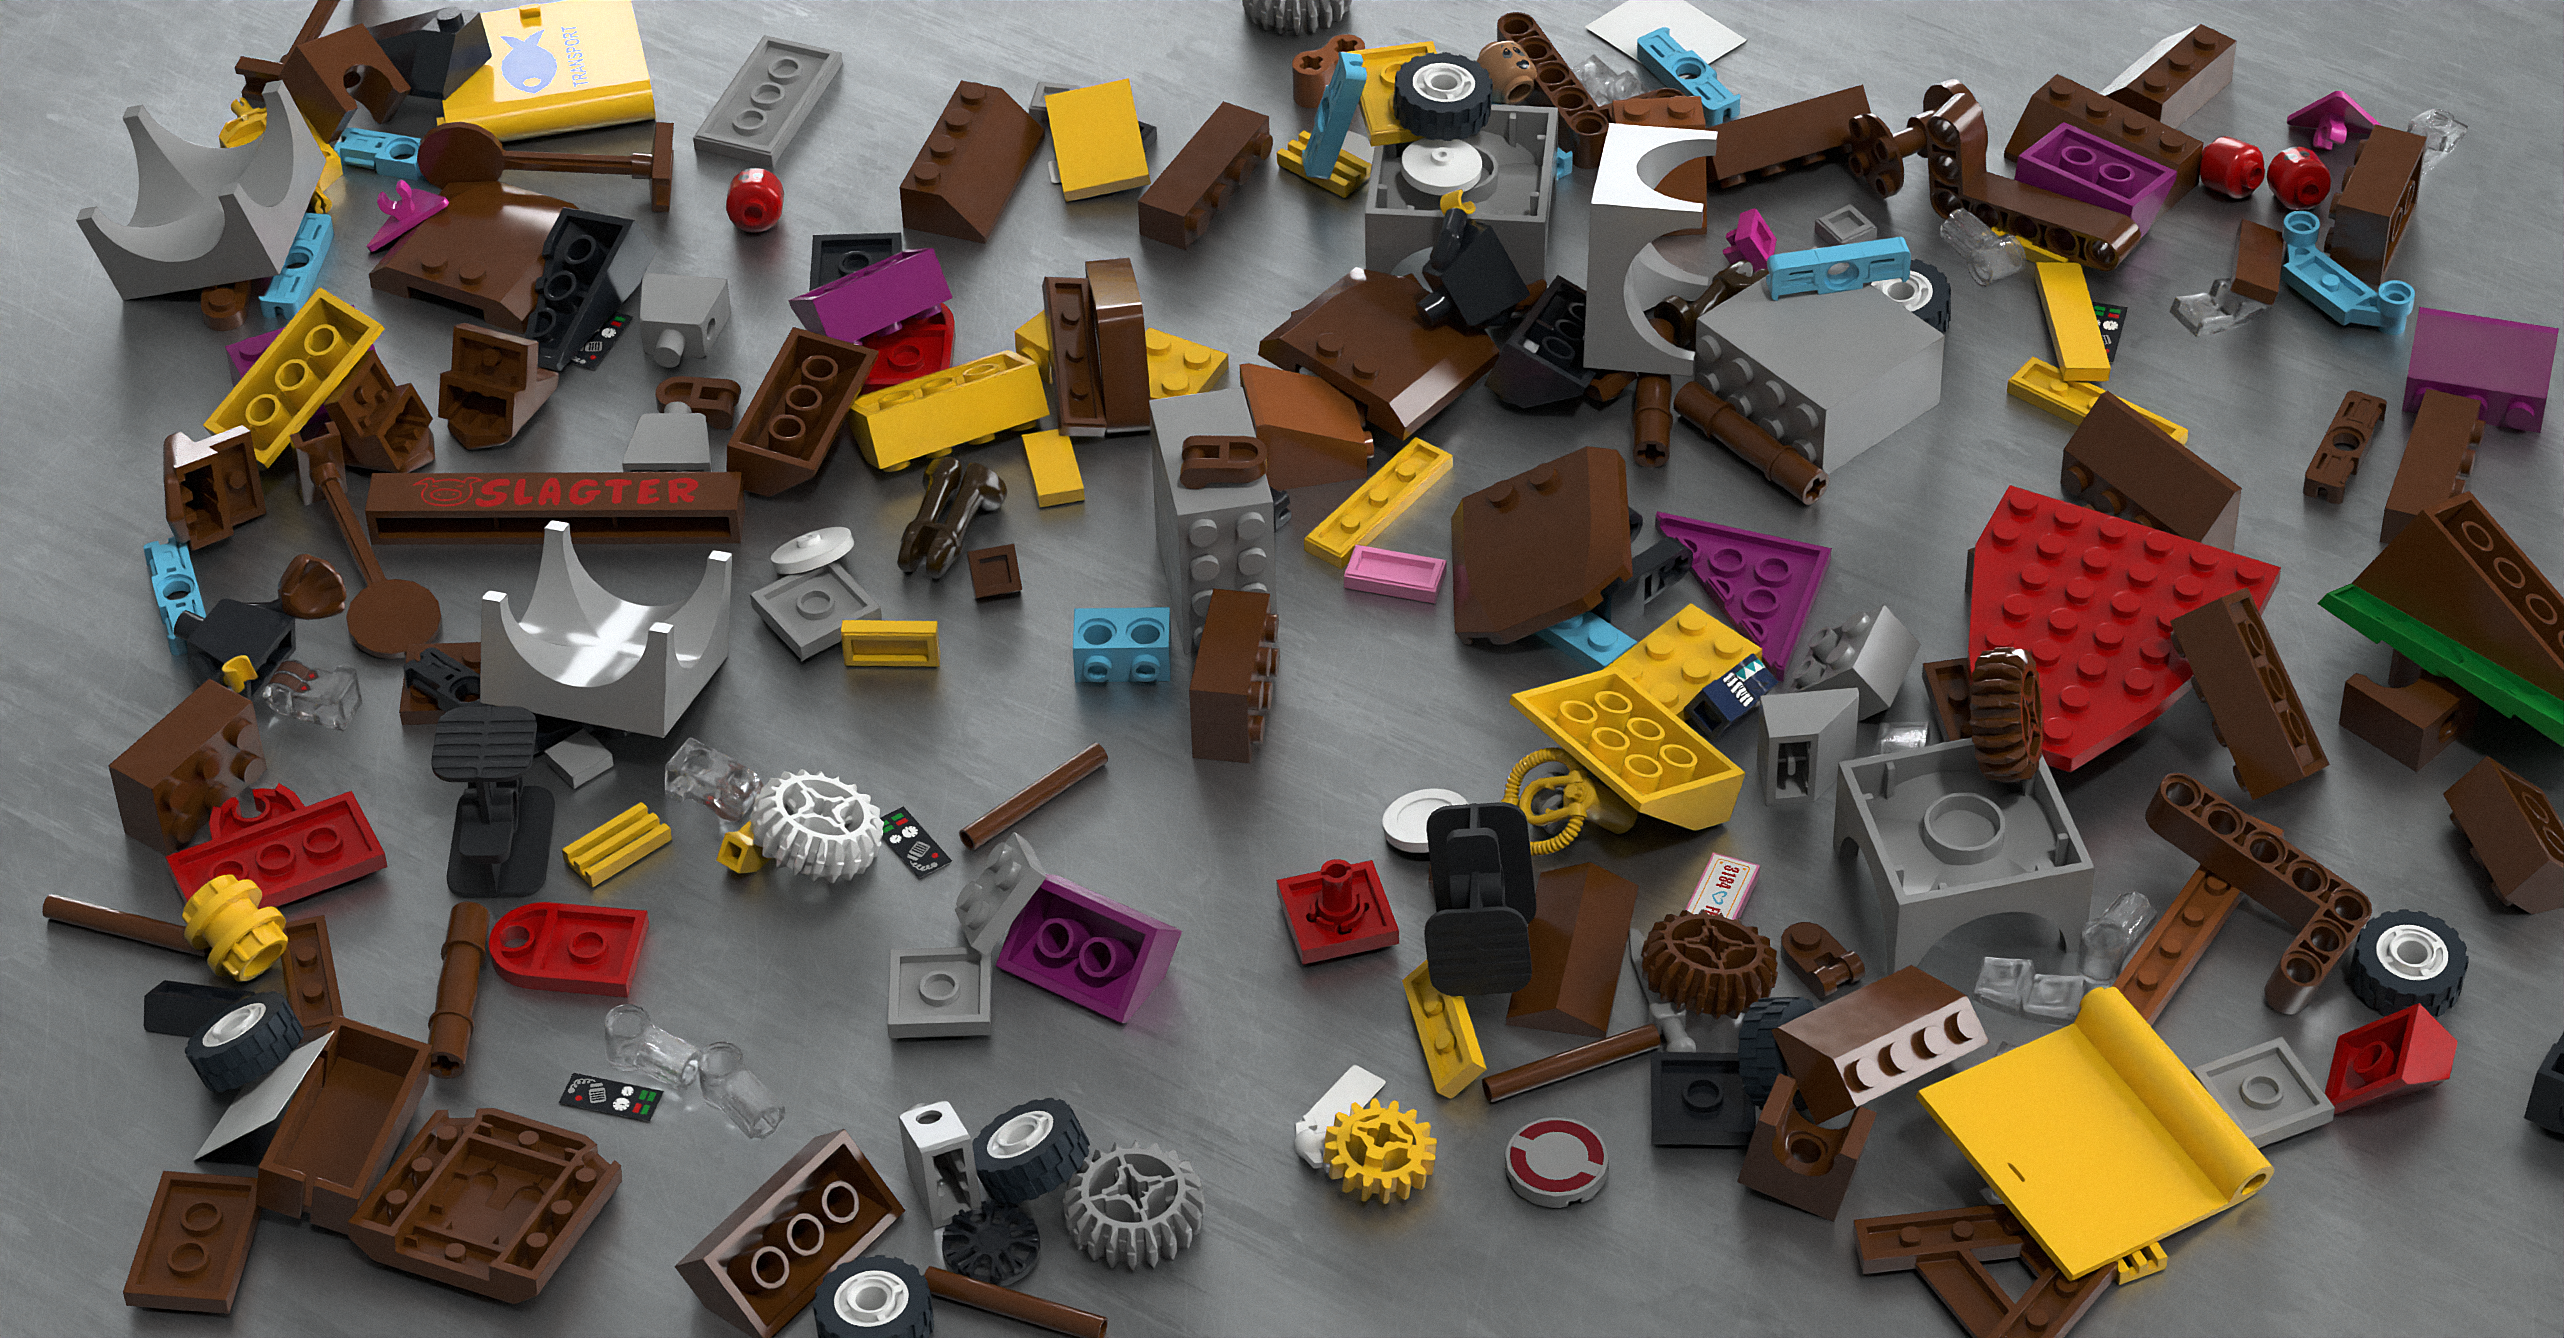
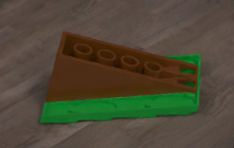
[2317,491,2564,747]

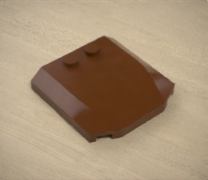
[369,181,580,335]
[1258,267,1500,441]
[1451,446,1633,644]
[348,1108,622,1304]

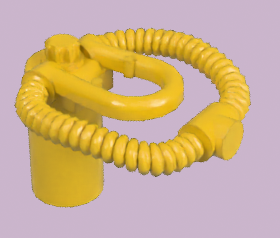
[1501,747,1638,856]

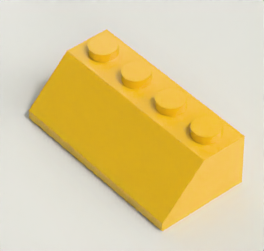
[203,287,385,471]
[846,350,1050,472]

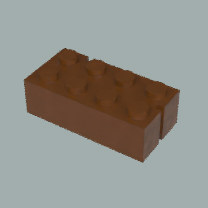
[256,1014,433,1235]

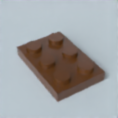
[123,1171,263,1314]

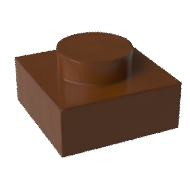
[1583,369,1638,402]
[966,544,1022,598]

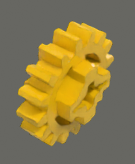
[1323,1098,1437,1204]

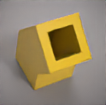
[716,821,771,874]

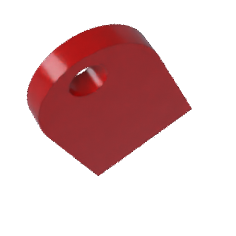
[858,303,956,397]
[489,902,649,998]

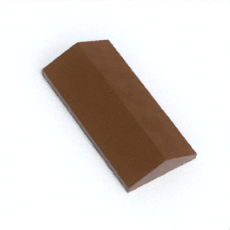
[1506,862,1639,1039]

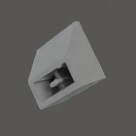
[1788,605,1921,722]
[1757,687,1859,806]

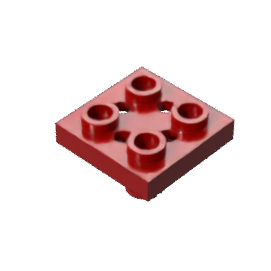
[1276,859,1399,964]

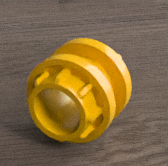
[182,875,288,982]

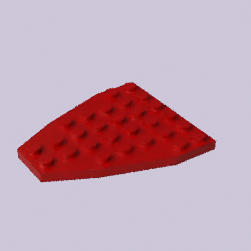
[1967,485,2281,772]

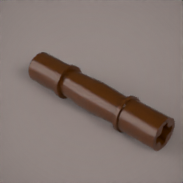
[1632,318,1674,468]
[1673,381,1829,505]
[427,902,490,1079]

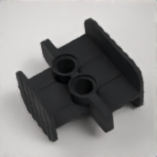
[431,706,555,898]
[1424,802,1537,996]

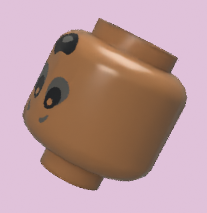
[1476,41,1538,105]

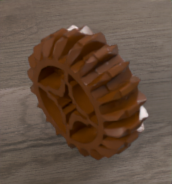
[1969,647,2044,783]
[1641,909,1778,1020]

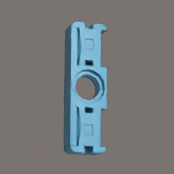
[1637,27,1741,126]
[1302,52,1367,180]
[334,127,424,181]
[259,213,334,320]
[1766,237,1911,301]
[143,537,206,655]

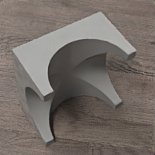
[76,80,326,300]
[1365,104,1558,285]
[1583,123,1718,376]
[480,520,732,738]
[1833,737,2095,975]

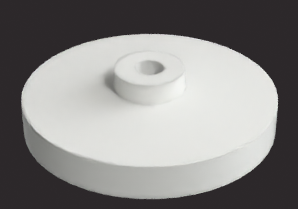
[1401,138,1482,195]
[771,527,854,574]
[1382,789,1468,853]

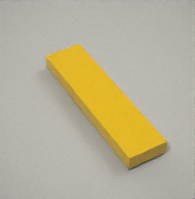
[2034,262,2111,382]
[2007,356,2189,445]
[1304,437,1453,569]

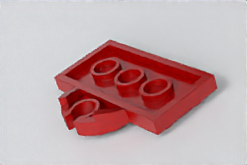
[165,783,388,909]

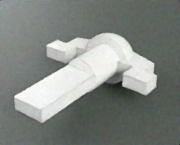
[1294,1114,1330,1173]

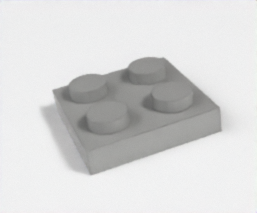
[750,560,882,661]
[955,832,1046,956]
[887,947,992,1038]
[2191,1036,2335,1148]

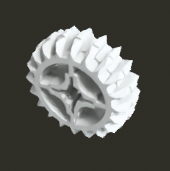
[750,769,884,883]

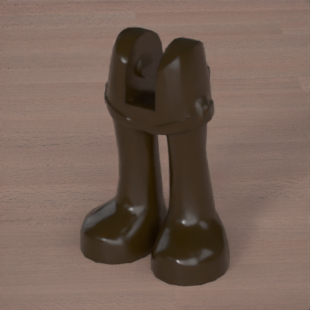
[1654,259,1769,352]
[897,457,1007,579]

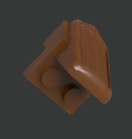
[438,323,559,450]
[313,350,435,473]
[163,425,267,551]

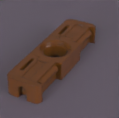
[2303,390,2387,504]

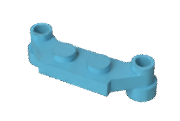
[2281,211,2415,335]

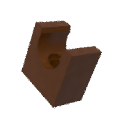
[278,23,411,144]
[2339,648,2480,773]
[1737,1073,1877,1222]

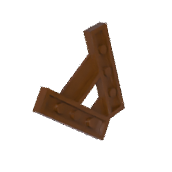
[1853,1203,2118,1338]

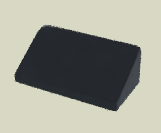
[143,980,256,1037]

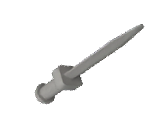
[1630,928,1696,1052]

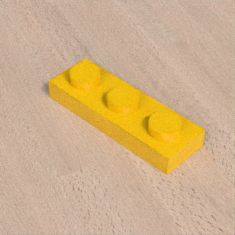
[1402,959,1487,1099]

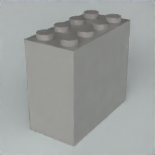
[1694,246,1945,475]
[1149,387,1278,654]

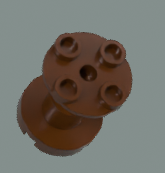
[1848,79,1988,199]

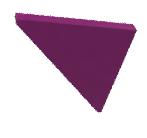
[1655,511,1832,682]

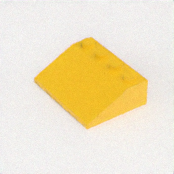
[1509,666,1746,831]

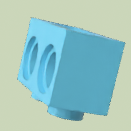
[1073,607,1172,683]

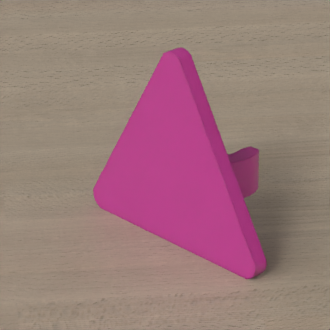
[2287,91,2382,152]
[366,180,449,252]

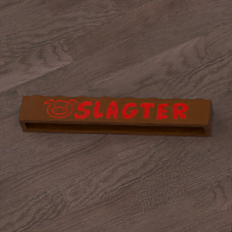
[365,472,746,545]

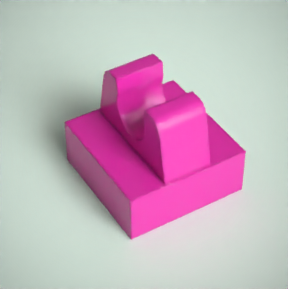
[1723,208,1777,273]

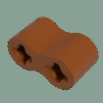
[1292,34,1365,108]

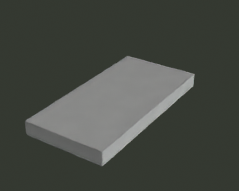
[693,35,843,167]

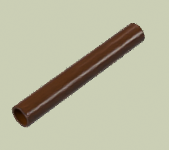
[959,742,1108,851]
[42,894,213,958]
[1482,1023,1661,1103]
[924,1266,1108,1338]

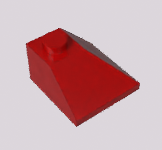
[2324,1003,2458,1115]

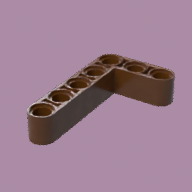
[1497,12,1686,169]
[1926,93,2141,271]
[1085,257,1151,435]
[2145,773,2372,1014]

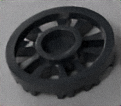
[942,1200,1041,1287]

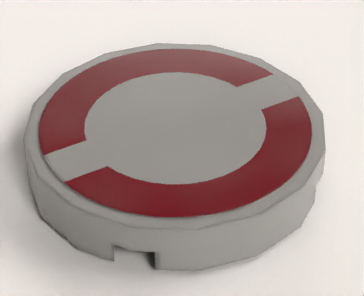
[1505,1117,1609,1208]

